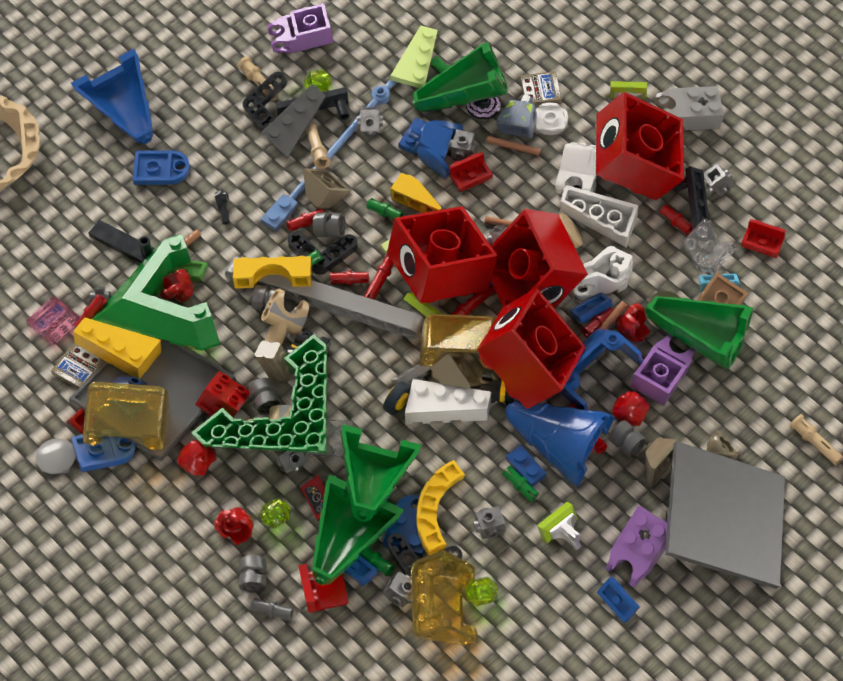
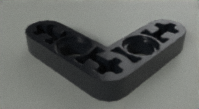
[242,72,287,130]
[287,232,358,275]
[386,533,463,588]

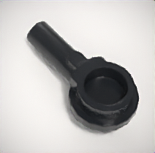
[214,189,230,225]

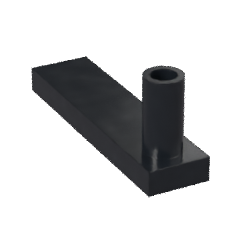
[275,87,350,120]
[673,166,712,242]
[88,220,155,263]

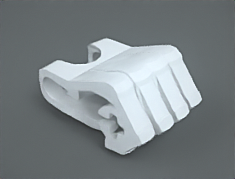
[555,142,597,195]
[574,246,633,300]

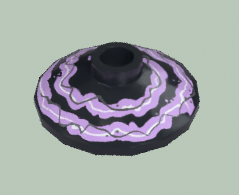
[466,97,502,120]

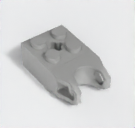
[654,86,724,130]

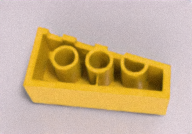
[73,318,161,379]

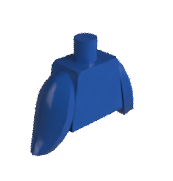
[407,120,463,179]

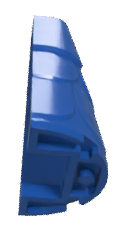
[71,49,153,144]
[505,401,615,487]

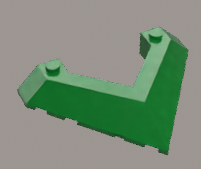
[92,234,221,351]
[192,334,327,453]

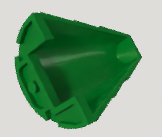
[412,41,508,112]
[645,296,754,369]
[341,424,421,522]
[312,475,404,585]

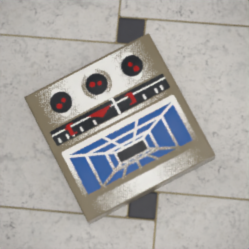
[520,71,562,106]
[51,342,105,389]

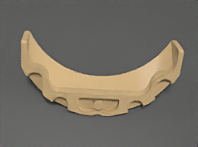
[0,96,41,194]

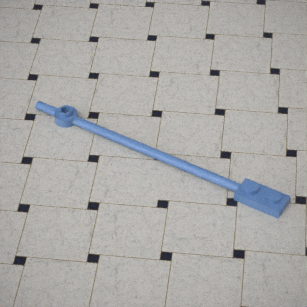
[261,80,397,232]

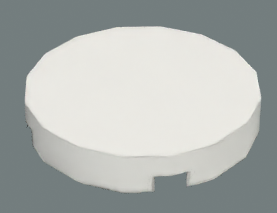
[535,102,568,135]

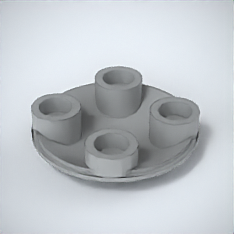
[36,438,76,474]

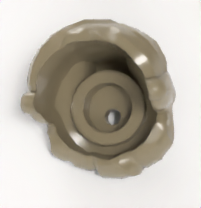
[706,430,742,460]

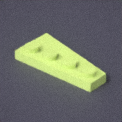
[389,25,438,88]

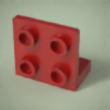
[195,371,250,418]
[298,564,349,613]

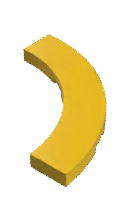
[416,460,465,556]

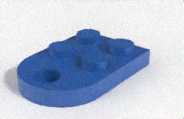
[133,151,190,185]
[71,429,136,472]
[383,495,424,557]

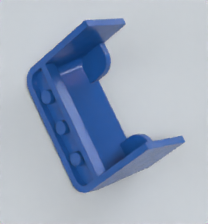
[559,329,643,410]

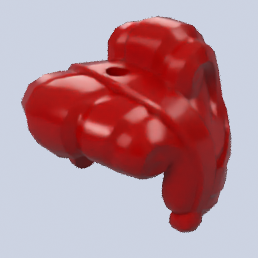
[160,269,193,302]
[615,303,651,342]
[612,391,650,426]
[177,439,217,476]
[214,507,254,546]

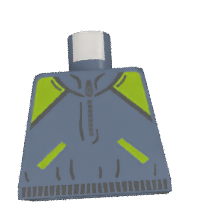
[496,95,537,138]

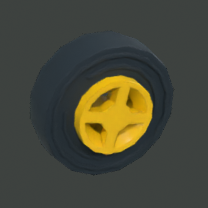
[383,381,411,415]

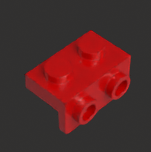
[449,152,493,192]
[741,219,786,258]

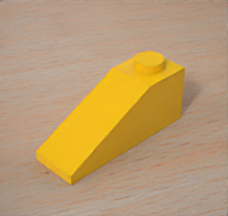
[390,172,442,213]

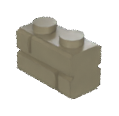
[254,341,292,382]

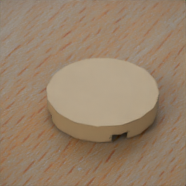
[559,213,583,248]

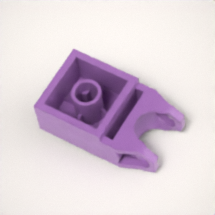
[267,3,334,53]
[630,334,695,406]
[605,506,668,587]

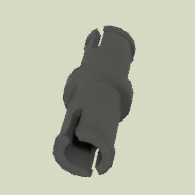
[250,598,294,621]

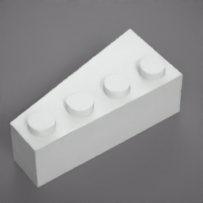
[560,185,638,248]
[405,379,491,425]

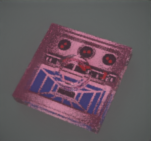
[26,296,80,345]

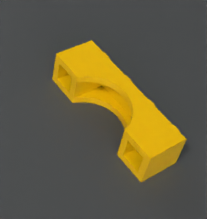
[233,256,312,288]

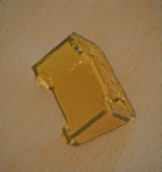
[420,314,496,368]
[83,382,170,450]
[411,550,478,646]

